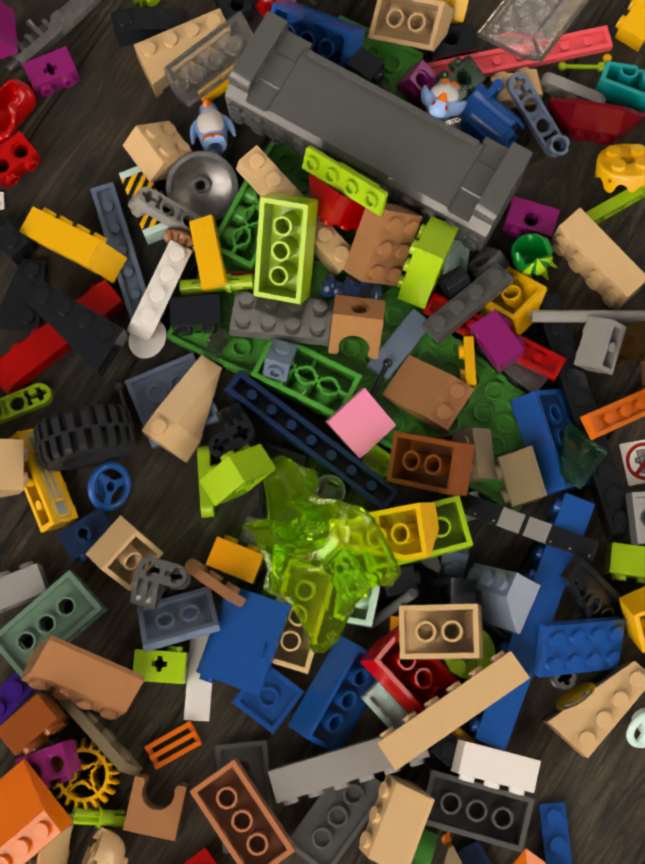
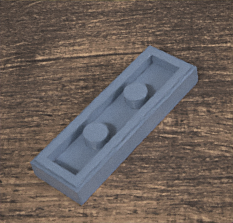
[367,309,427,381]

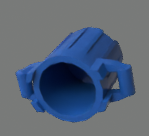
[447,79,525,149]

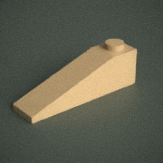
[142,355,222,463]

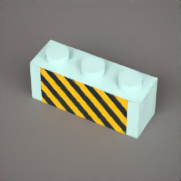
[119,166,172,245]

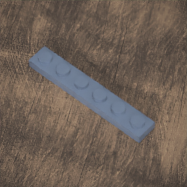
[90,182,147,321]

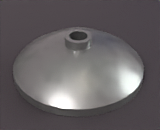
[166,151,238,221]

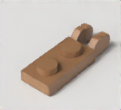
[184,558,247,607]

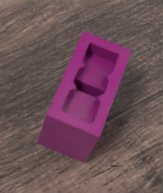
[396,60,440,112]
[15,739,82,788]

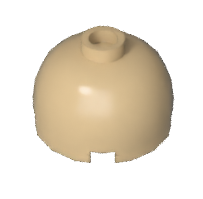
[81,826,128,864]

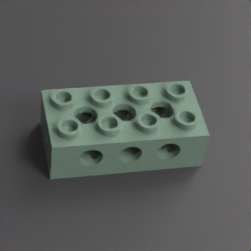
[0,570,107,678]

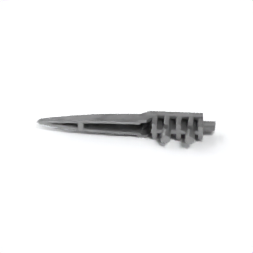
[5,0,101,73]

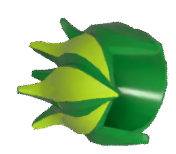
[511,233,557,280]

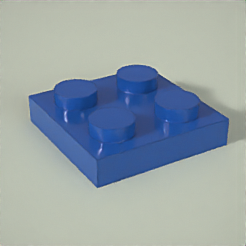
[232,666,305,734]

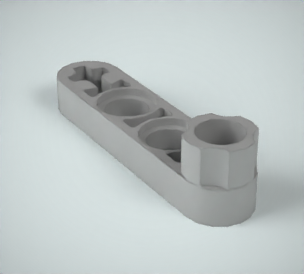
[128,187,218,235]

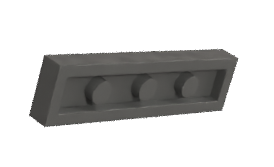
[422,262,514,344]

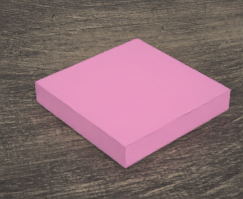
[326,388,396,459]

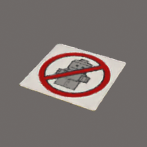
[619,440,645,486]

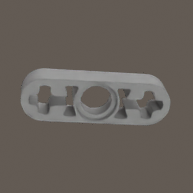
[540,72,606,103]

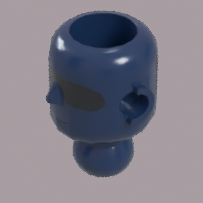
[320,274,383,300]

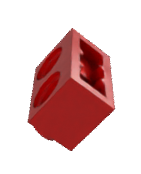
[0,131,42,189]

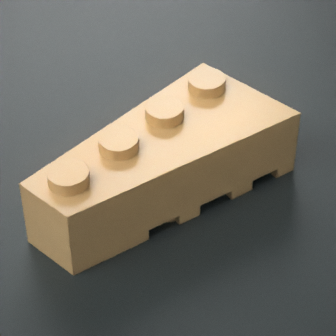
[542,661,645,758]

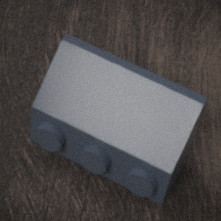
[467,563,541,634]

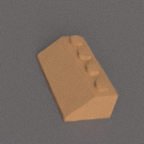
[21,635,145,720]

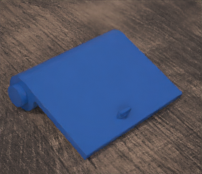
[196,588,292,696]

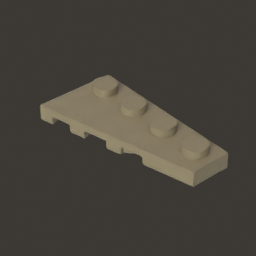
[54,697,144,776]

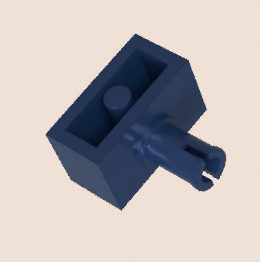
[57,507,113,563]

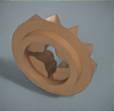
[163,229,195,254]

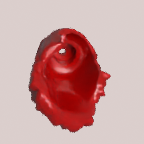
[0,79,36,143]

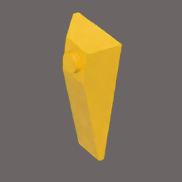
[330,502,439,560]

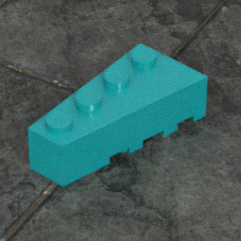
[595,61,645,116]

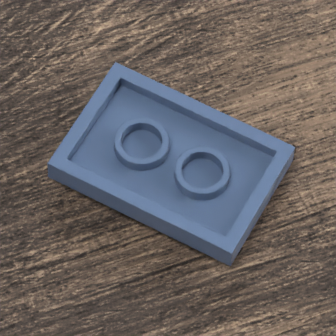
[137,587,221,652]

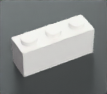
[451,739,541,796]

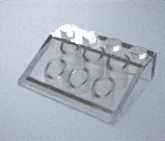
[477,0,589,62]

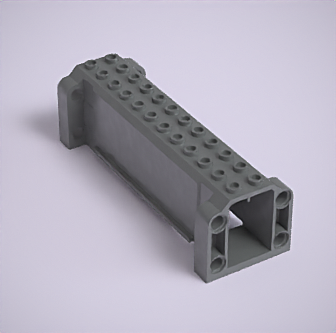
[225,11,533,252]

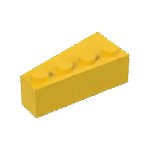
[19,207,127,283]

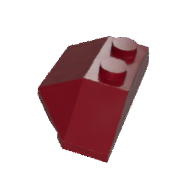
[546,97,645,145]

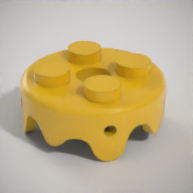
[595,144,645,193]

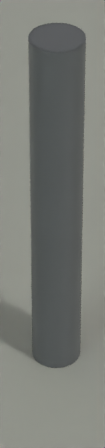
[367,588,418,630]

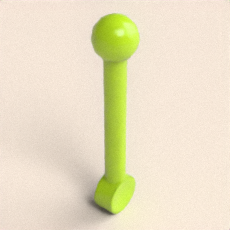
[558,61,606,72]

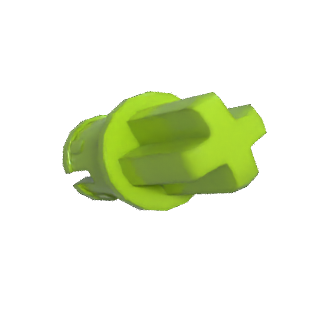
[71,806,125,828]

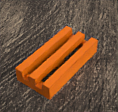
[144,721,203,770]

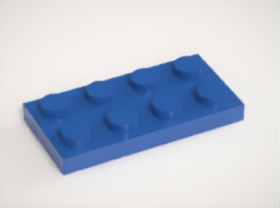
[533,616,626,678]

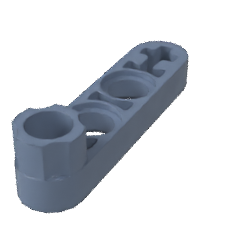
[506,73,570,157]

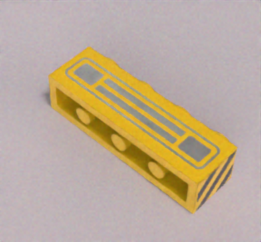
[9,429,79,533]

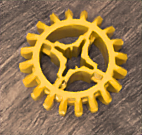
[51,738,121,810]

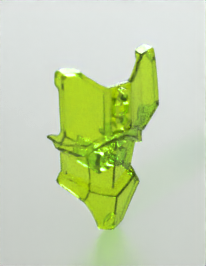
[242,455,401,653]

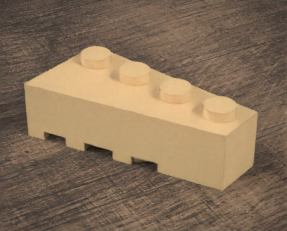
[134,8,232,97]

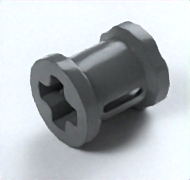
[549,673,577,690]

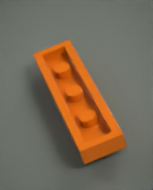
[580,389,645,440]

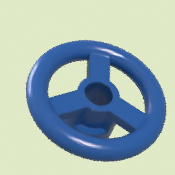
[88,462,131,511]

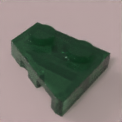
[559,422,608,489]

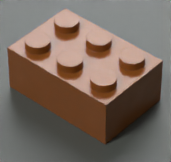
[386,431,475,496]
[0,692,71,756]

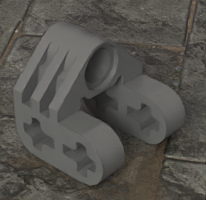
[130,557,192,610]

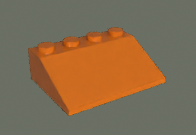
[0,759,74,864]

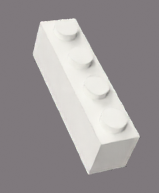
[126,239,193,342]

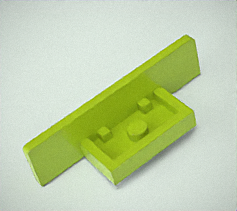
[302,146,388,216]

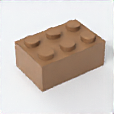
[343,203,422,286]

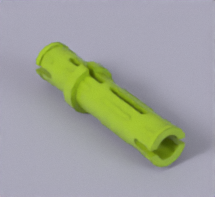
[180,273,255,295]

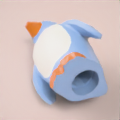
[421,78,467,121]
[190,98,236,156]

